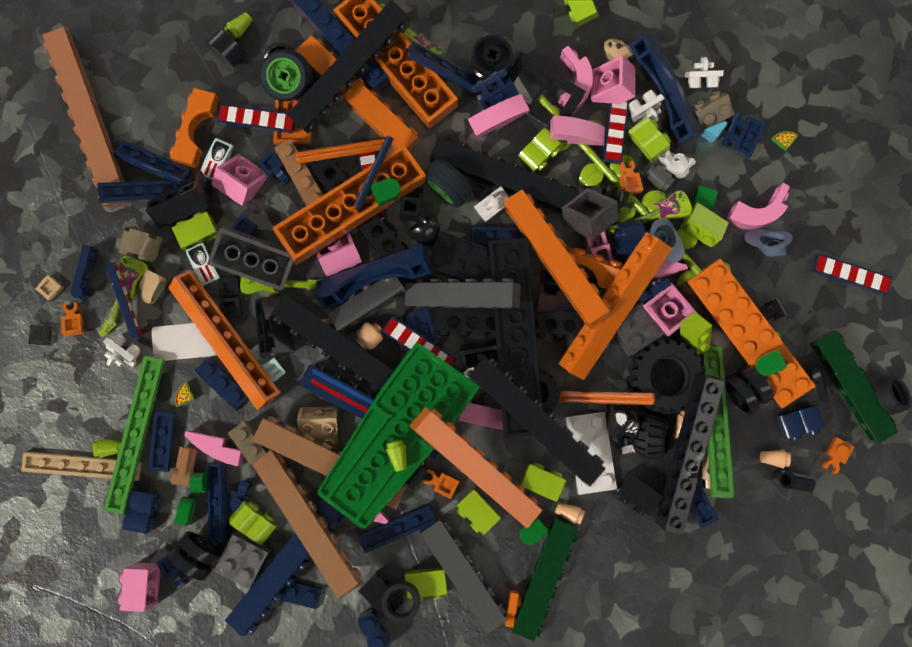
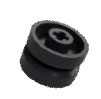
[471,35,513,84]
[725,364,774,415]
[169,531,222,581]

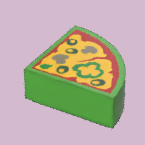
[770,131,799,151]
[175,382,196,407]

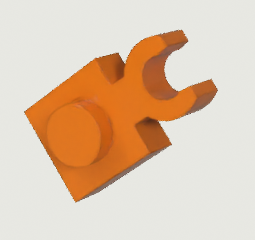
[619,161,644,194]
[61,302,84,337]
[822,437,854,474]
[423,469,459,499]
[505,589,521,628]

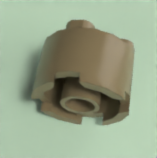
[118,226,163,262]

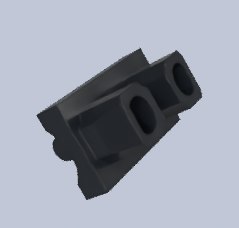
[601,184,633,214]

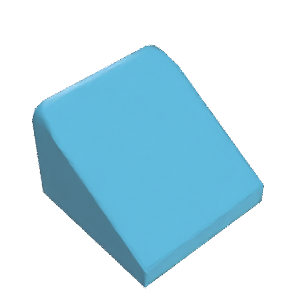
[701,121,727,143]

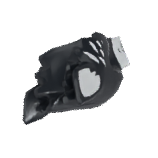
[607,404,641,454]

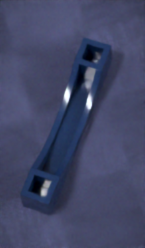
[630,34,704,144]
[316,244,431,309]

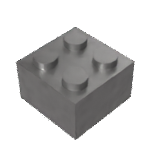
[562,188,618,240]
[614,302,665,357]
[214,532,272,589]

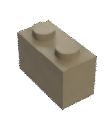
[228,421,270,465]

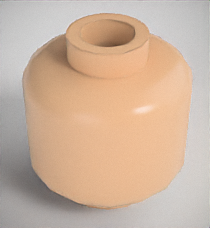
[354,322,383,350]

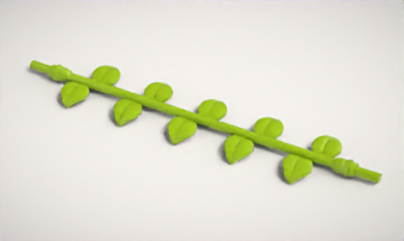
[538,94,731,294]

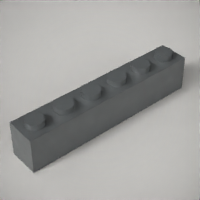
[405,279,520,308]
[420,517,507,634]

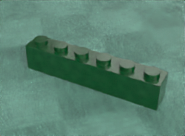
[809,330,898,444]
[511,517,579,641]

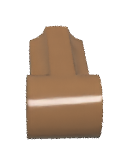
[171,447,198,487]

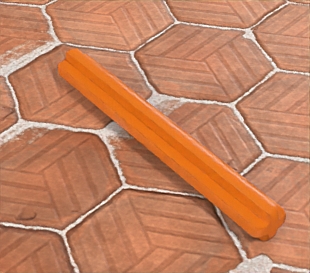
[295,138,385,164]
[558,391,655,405]

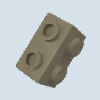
[692,91,734,131]

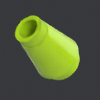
[225,13,252,40]
[93,439,122,458]
[386,440,407,471]

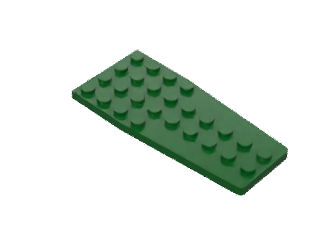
[318,342,480,529]

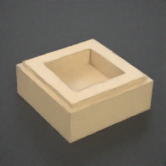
[35,274,64,301]

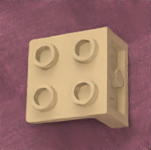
[297,406,340,451]

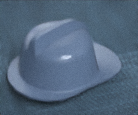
[649,218,684,263]
[745,229,793,257]

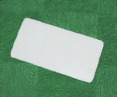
[152,323,217,361]

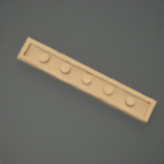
[21,452,142,481]

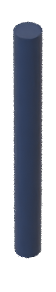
[354,136,394,208]

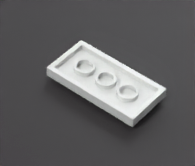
[566,412,617,495]

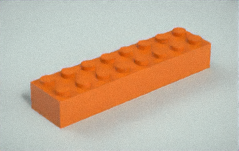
[333,0,458,129]
[272,145,426,265]
[687,258,816,409]

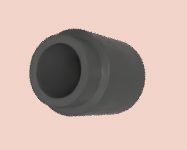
[646,164,675,192]

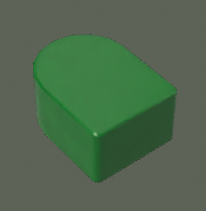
[371,178,400,206]
[692,186,718,210]
[755,348,787,376]
[189,472,208,493]
[174,496,196,526]
[519,517,549,545]

